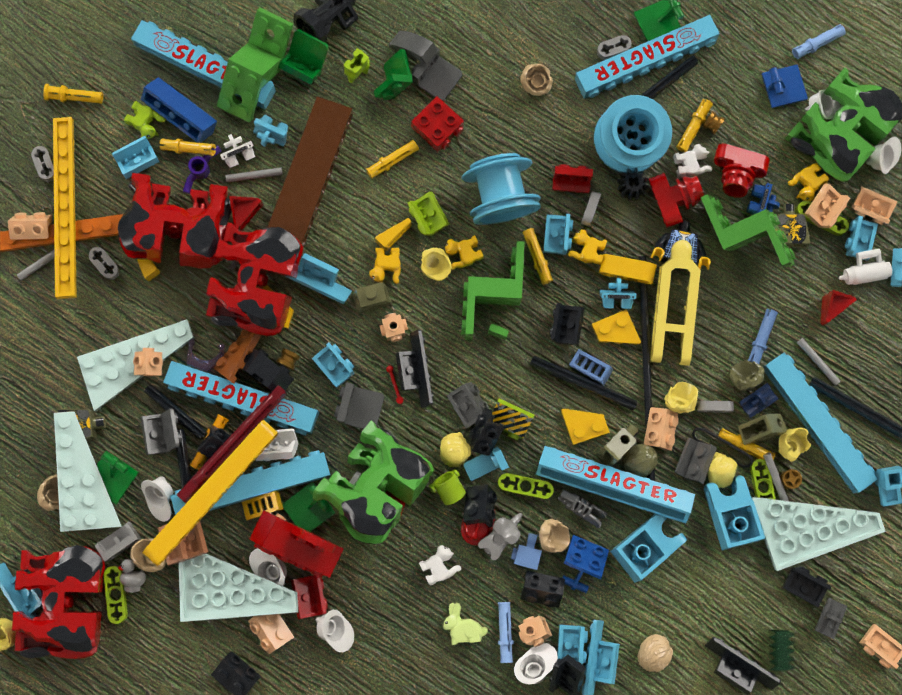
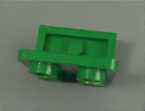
[278,29,329,85]
[374,49,413,100]

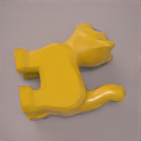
[788,163,829,202]
[568,229,607,265]
[445,235,484,270]
[369,248,401,284]

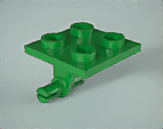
[633,0,685,42]
[97,451,139,505]
[282,481,335,532]

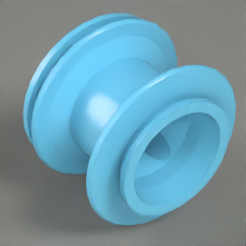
[594,95,672,174]
[462,153,541,225]

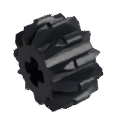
[617,168,649,200]

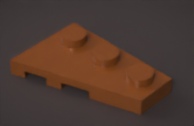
[213,329,261,384]

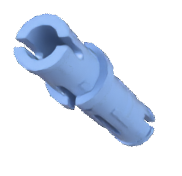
[792,24,846,59]
[498,602,514,663]

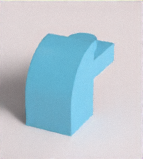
[875,466,902,507]

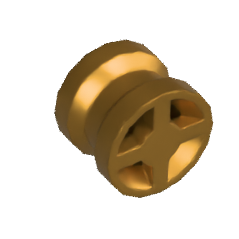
[702,111,725,134]
[276,348,300,370]
[780,469,802,490]

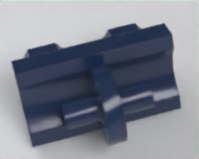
[738,383,779,418]

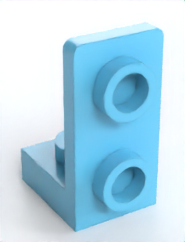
[463,447,509,481]

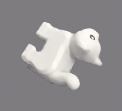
[673,144,712,179]
[419,545,461,585]

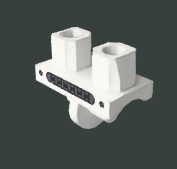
[220,134,255,168]

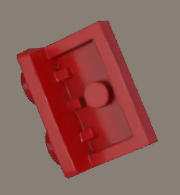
[552,164,593,193]
[291,575,328,619]

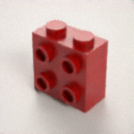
[411,96,464,152]

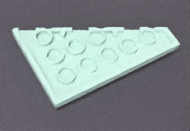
[751,497,886,571]
[179,554,298,622]

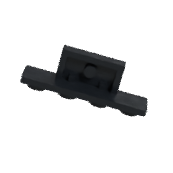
[396,330,434,408]
[705,637,781,695]

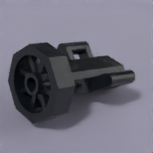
[293,0,359,42]

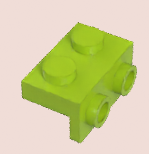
[408,192,450,236]

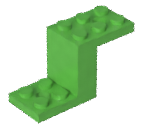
[216,8,294,123]
[701,194,796,267]
[461,241,525,340]

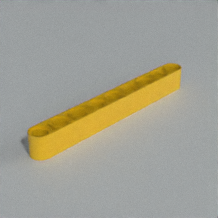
[142,420,278,566]

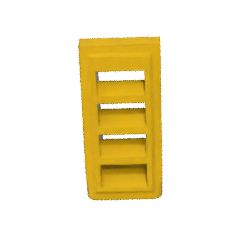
[374,218,412,252]
[137,259,160,282]
[242,491,284,521]

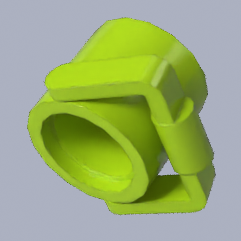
[428,469,466,505]

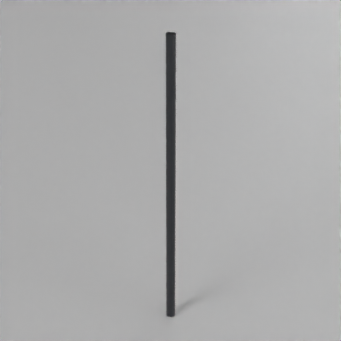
[639,256,655,481]

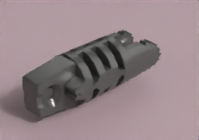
[558,490,607,528]

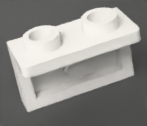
[256,429,299,461]

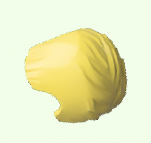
[421,247,452,281]
[664,382,698,413]
[778,428,811,462]
[440,432,471,468]
[707,452,737,488]
[0,618,16,651]

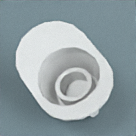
[805,89,840,120]
[866,137,901,174]
[141,476,173,522]
[249,548,287,586]
[315,610,354,652]
[514,643,558,685]

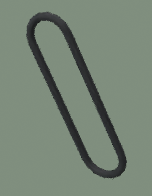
[692,427,753,468]

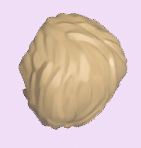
[520,64,553,96]
[37,474,59,511]
[538,519,570,553]
[130,538,167,572]
[637,634,673,672]

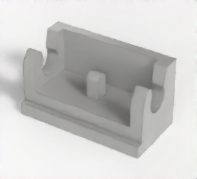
[95,521,142,562]

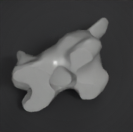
[478,513,523,561]

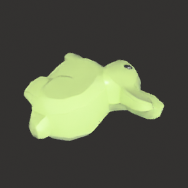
[443,603,488,645]

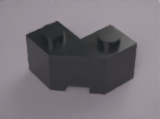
[243,348,294,392]

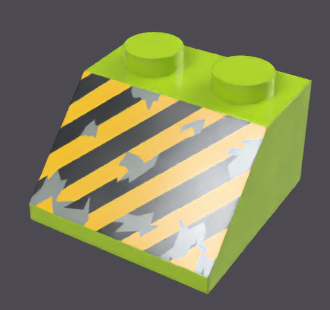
[492,398,534,441]

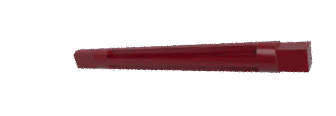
[176,385,287,503]

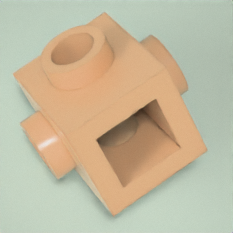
[379,313,408,342]
[133,348,163,376]
[519,616,552,647]

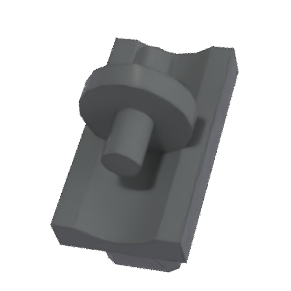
[814,598,847,639]

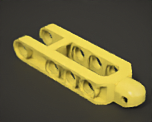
[650,240,701,366]

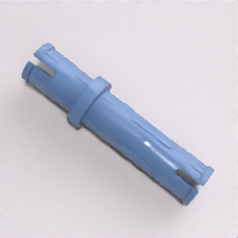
[748,309,778,365]

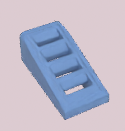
[569,349,613,386]

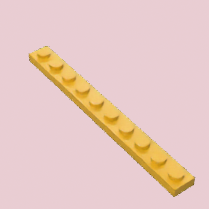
[53,117,77,299]

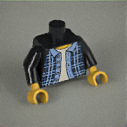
[650,221,711,270]

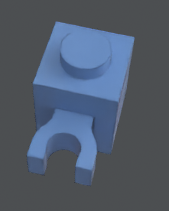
[511,533,542,570]

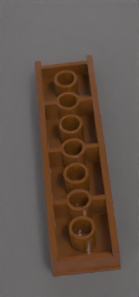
[267,96,353,248]

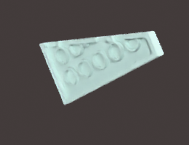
[77,319,194,412]
[54,412,122,532]

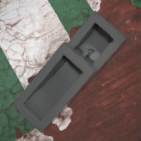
[388,31,438,65]

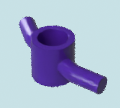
[183,145,222,194]

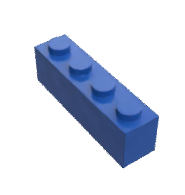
[141,77,217,143]

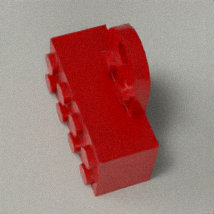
[249,510,344,578]

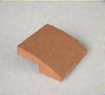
[158,521,208,565]

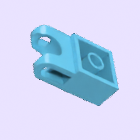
[704,475,765,551]
[610,514,687,582]

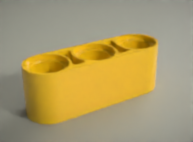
[599,254,657,284]

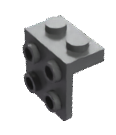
[411,47,462,101]
[334,382,384,429]
[140,408,181,456]

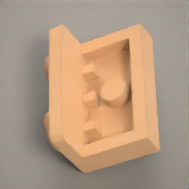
[805,184,850,228]
[852,186,897,225]
[8,212,53,239]
[644,407,678,451]
[248,614,294,654]
[859,624,902,669]

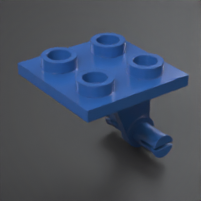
[761,64,808,108]
[562,535,609,594]

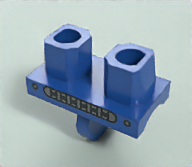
[746,183,780,215]

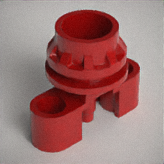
[714,144,770,198]
[648,173,704,228]

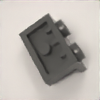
[447,382,489,428]
[675,437,717,483]

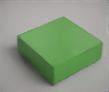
[488,324,509,340]

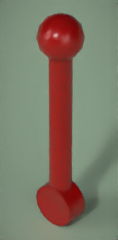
[386,366,404,404]

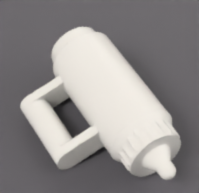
[839,249,892,285]

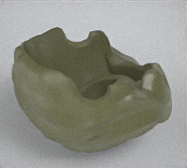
[730,360,765,391]
[622,444,658,478]

